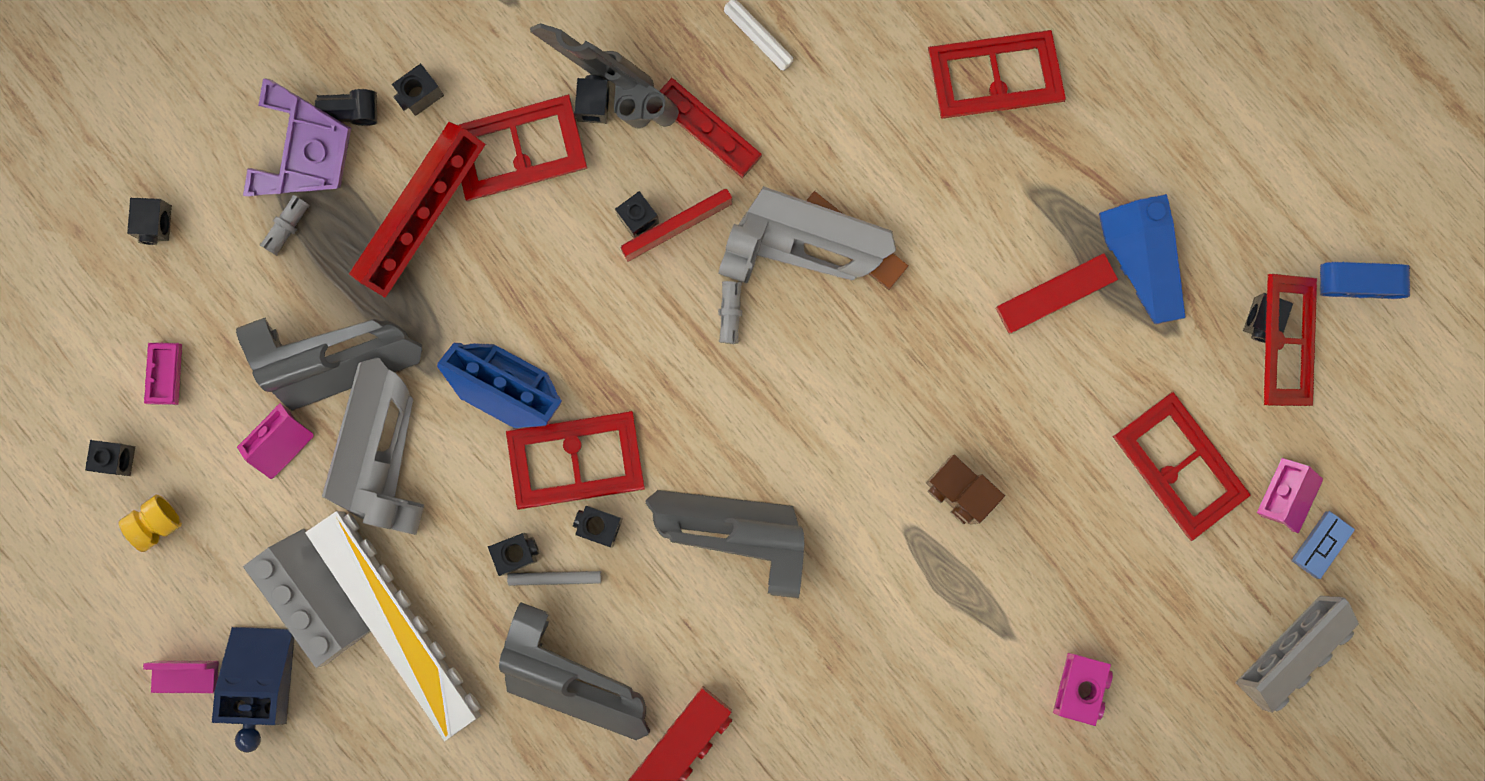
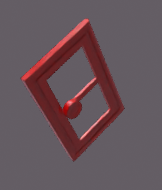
[928,30,1066,119]
[458,94,588,201]
[1264,274,1317,406]
[1112,391,1251,541]
[506,411,645,510]

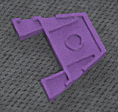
[243,78,351,196]

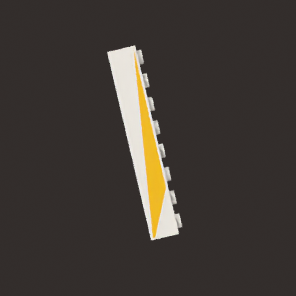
[305,511,481,741]

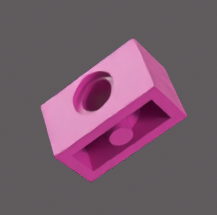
[1053,653,1113,726]

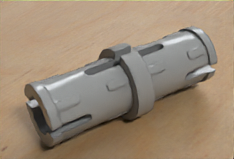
[260,195,310,256]
[718,281,742,344]

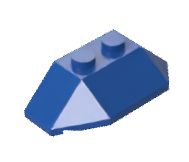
[437,343,562,428]

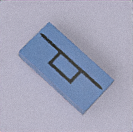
[1291,511,1355,579]

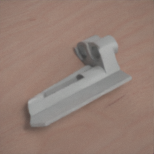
[718,186,896,283]
[322,358,424,535]

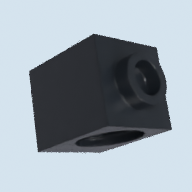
[392,63,444,116]
[574,75,610,124]
[615,191,659,238]
[127,198,172,245]
[1243,293,1293,343]
[85,440,136,477]
[573,506,623,548]
[488,533,539,576]

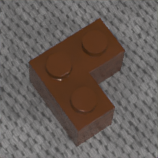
[926,454,1005,525]

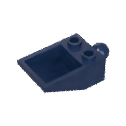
[211,627,294,753]

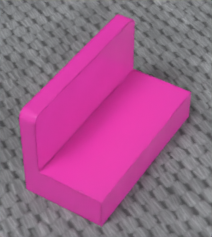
[237,403,314,479]
[1257,458,1323,533]
[143,661,219,693]

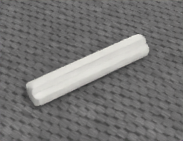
[724,0,793,71]

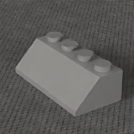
[243,529,371,668]
[1235,596,1359,713]

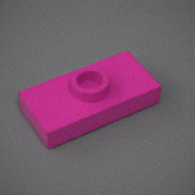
[144,342,182,405]

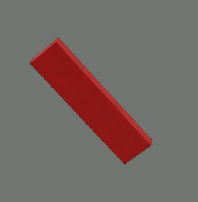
[660,77,762,179]
[620,189,732,262]
[995,253,1118,334]

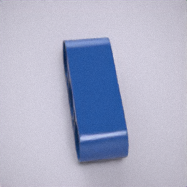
[1320,262,1410,299]

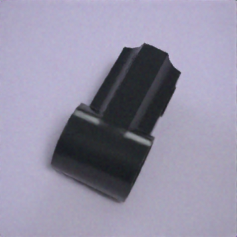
[315,89,377,126]

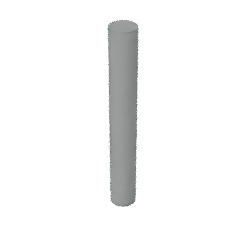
[507,571,601,586]

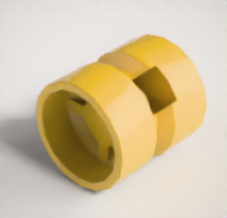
[118,494,182,552]

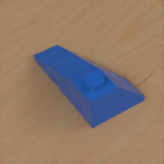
[1099,194,1186,324]

